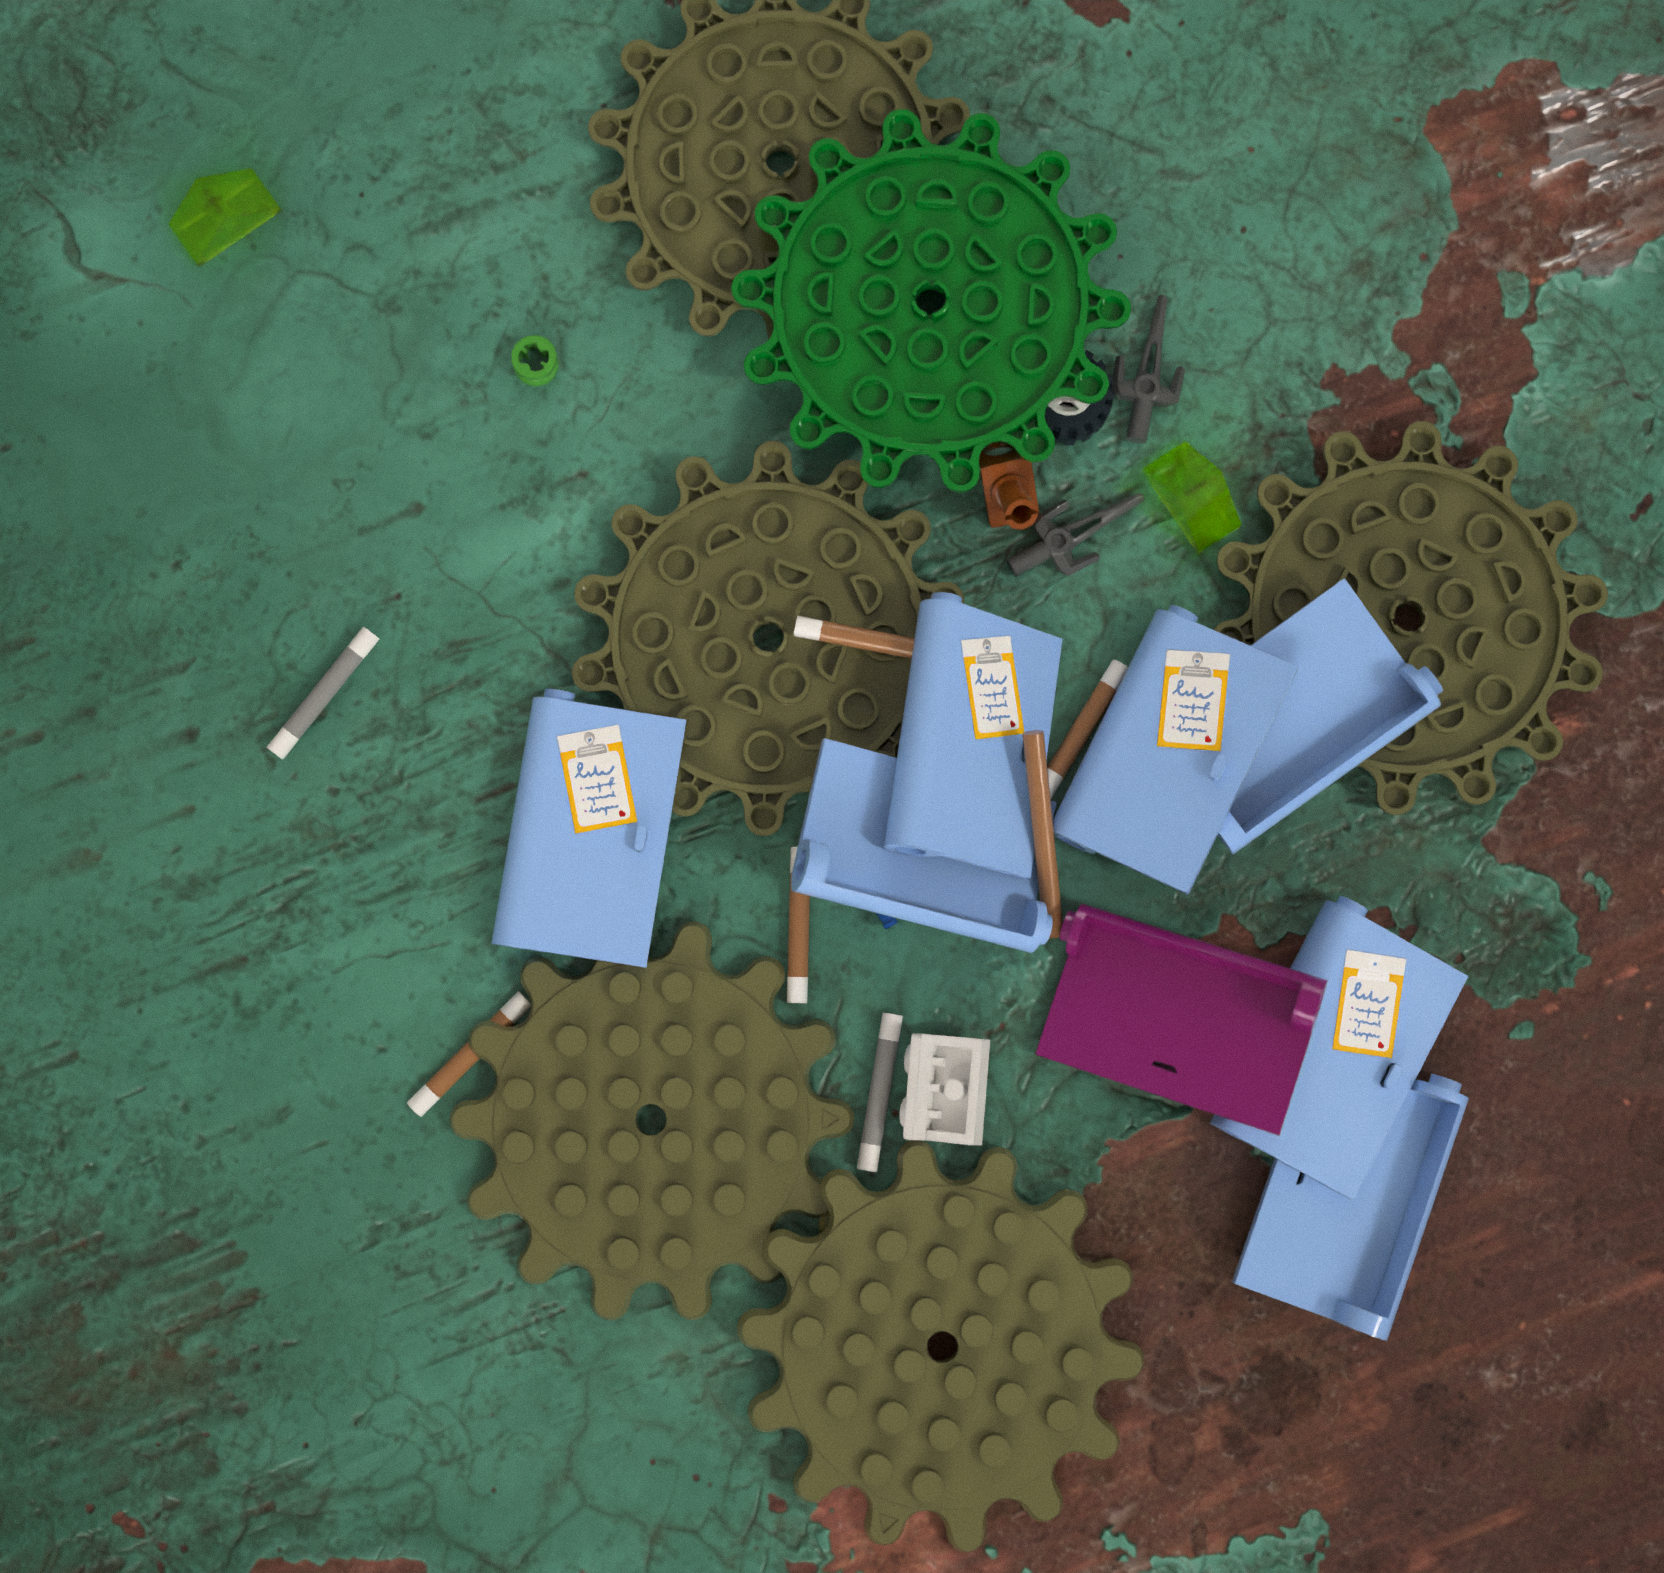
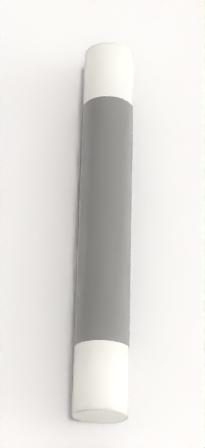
[267,626,379,759]
[857,1012,903,1172]

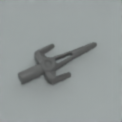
[1112,295,1185,444]
[1006,493,1145,577]

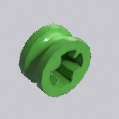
[511,335,559,386]

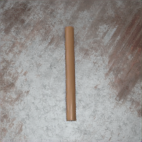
[1022,730,1063,938]

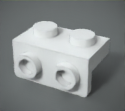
[900,1033,990,1146]

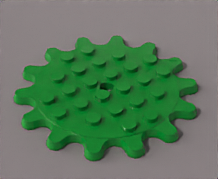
[731,109,1131,493]

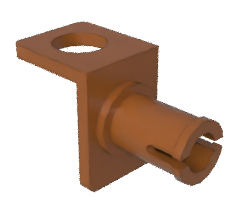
[979,442,1039,530]

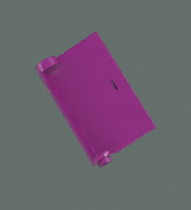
[1035,903,1328,1136]

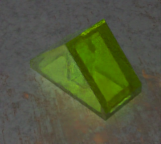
[169,168,282,267]
[1142,441,1242,554]

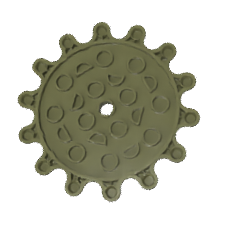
[588,0,970,340]
[1213,421,1608,815]
[572,440,964,837]
[449,921,854,1320]
[737,1140,1145,1552]

